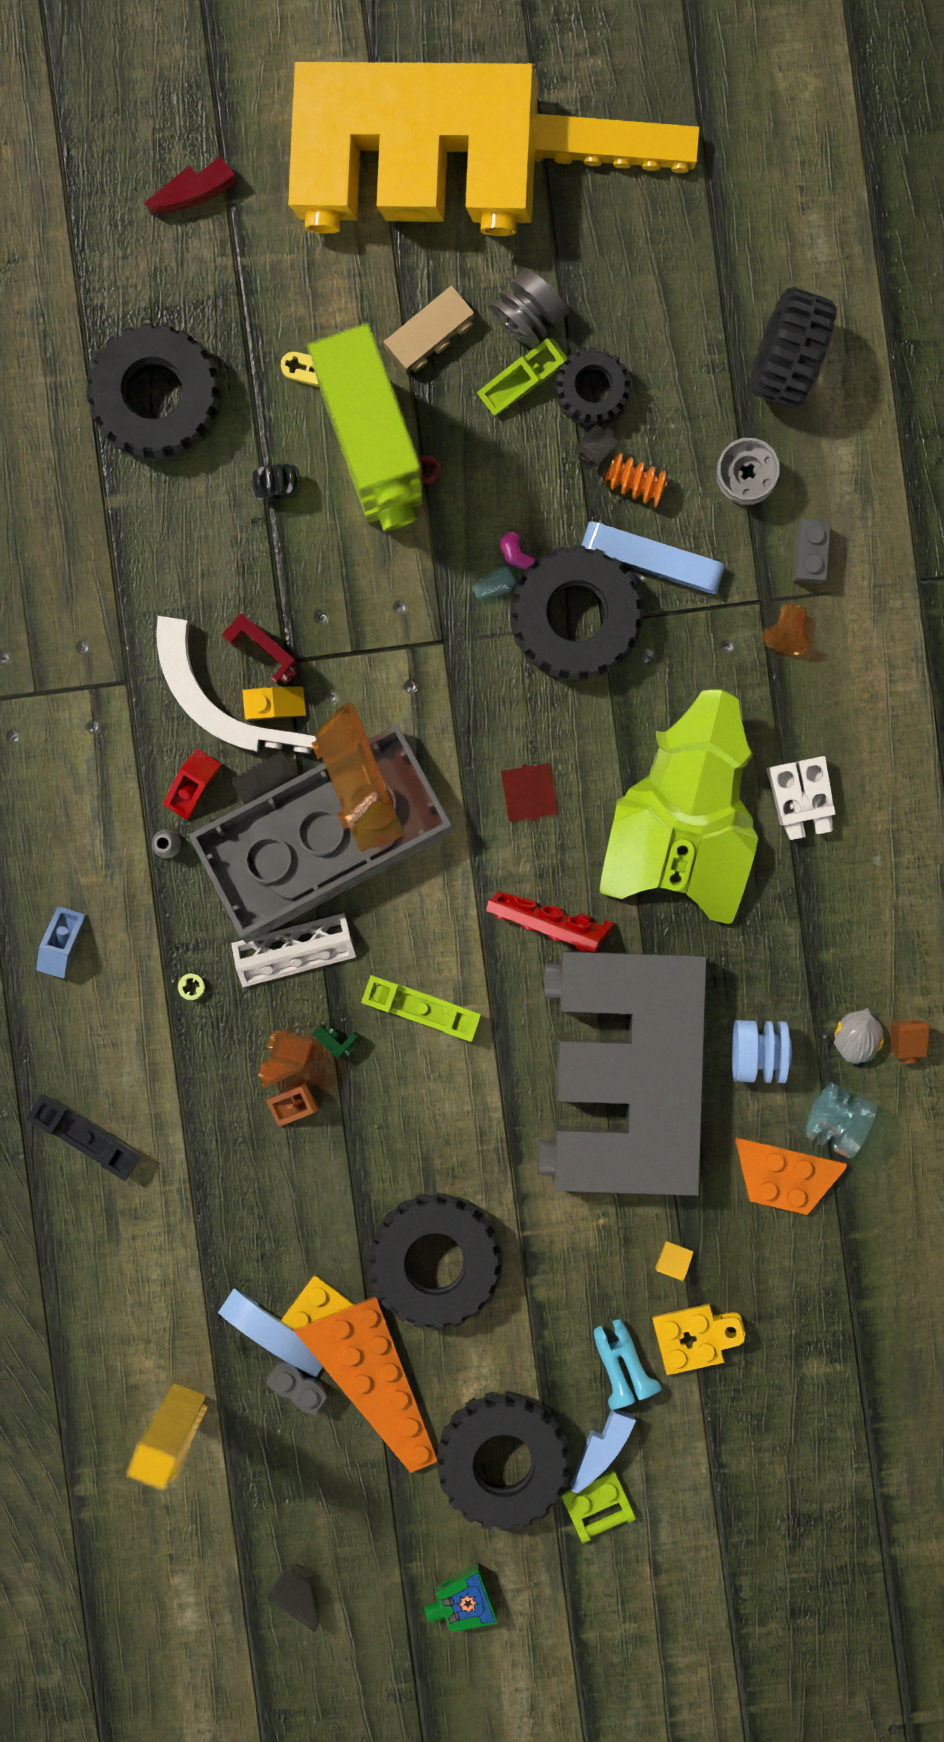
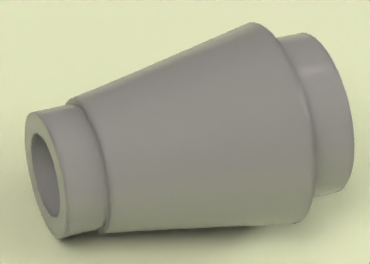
[152,829,181,858]

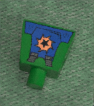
[424,1563,497,1632]

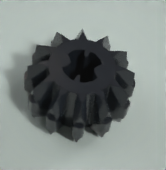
[252,464,302,502]

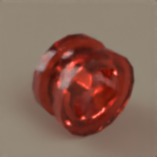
[417,456,441,484]

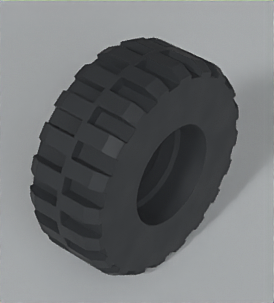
[86,323,223,461]
[510,546,644,681]
[369,1193,502,1330]
[437,1391,570,1531]

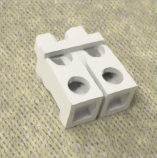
[766,756,835,840]

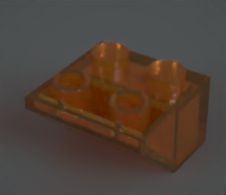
[257,1026,315,1088]

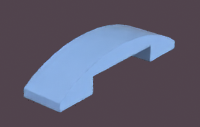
[218,1288,323,1378]

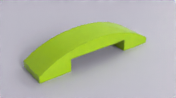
[361,975,482,1042]

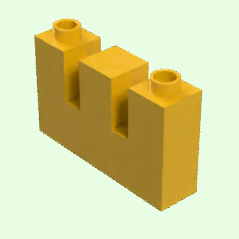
[288,62,538,236]

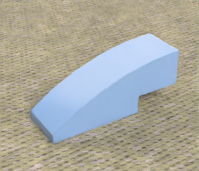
[570,1409,636,1493]

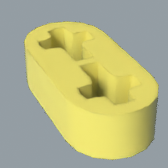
[281,352,319,387]

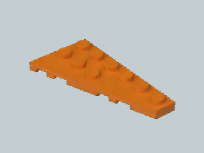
[293,1296,437,1473]

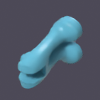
[594,1319,662,1410]

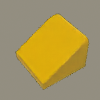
[655,1241,693,1281]

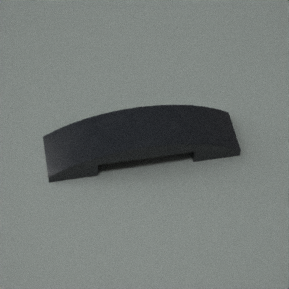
[26,1094,141,1181]

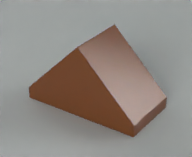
[266,1081,320,1127]

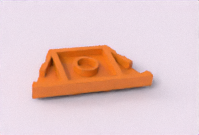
[735,1137,847,1215]

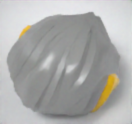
[834,1008,884,1064]

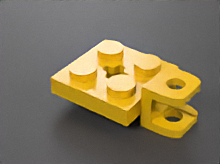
[652,1303,746,1375]

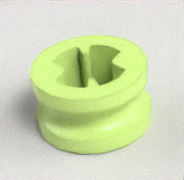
[178,974,205,1000]

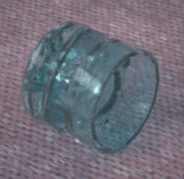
[804,1082,877,1159]

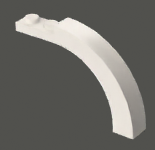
[157,616,320,754]

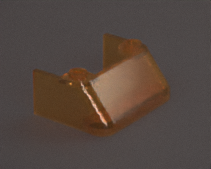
[311,702,405,853]

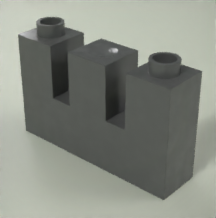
[538,951,706,1196]

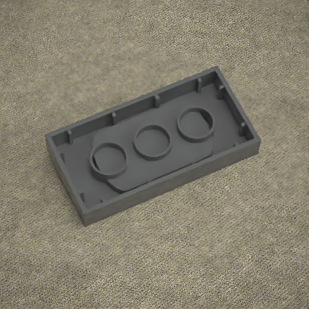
[188,724,455,944]

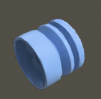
[732,1020,792,1083]

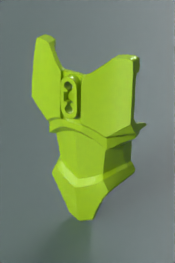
[600,689,758,924]

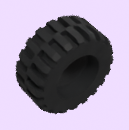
[749,287,837,409]

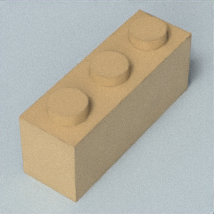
[384,285,474,374]

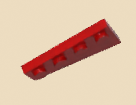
[486,891,614,953]

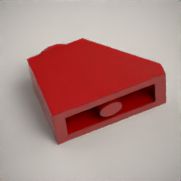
[162,749,221,820]

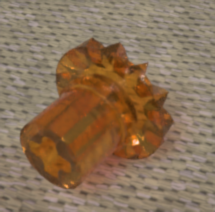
[762,604,810,656]

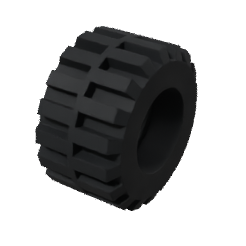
[556,347,631,427]

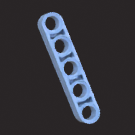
[581,522,725,594]

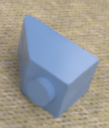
[36,906,85,978]

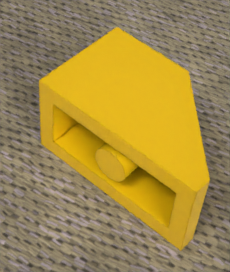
[242,687,306,722]

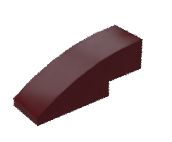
[144,156,237,215]

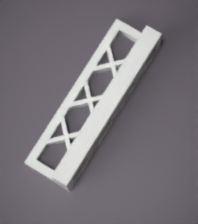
[231,913,356,987]

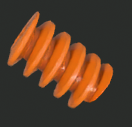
[602,453,667,508]

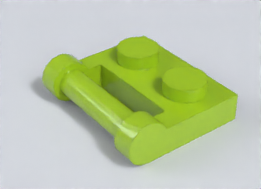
[562,1470,636,1544]

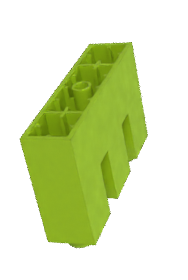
[308,323,423,532]

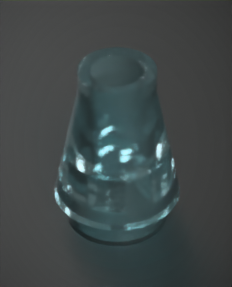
[472,565,517,601]

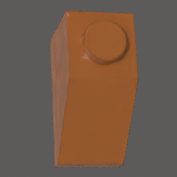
[889,1020,929,1064]

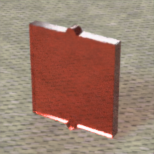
[501,763,557,822]

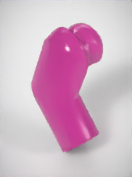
[500,532,535,570]

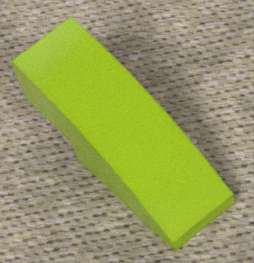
[477,338,567,416]

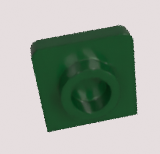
[312,1025,358,1058]

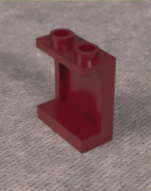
[222,613,298,686]

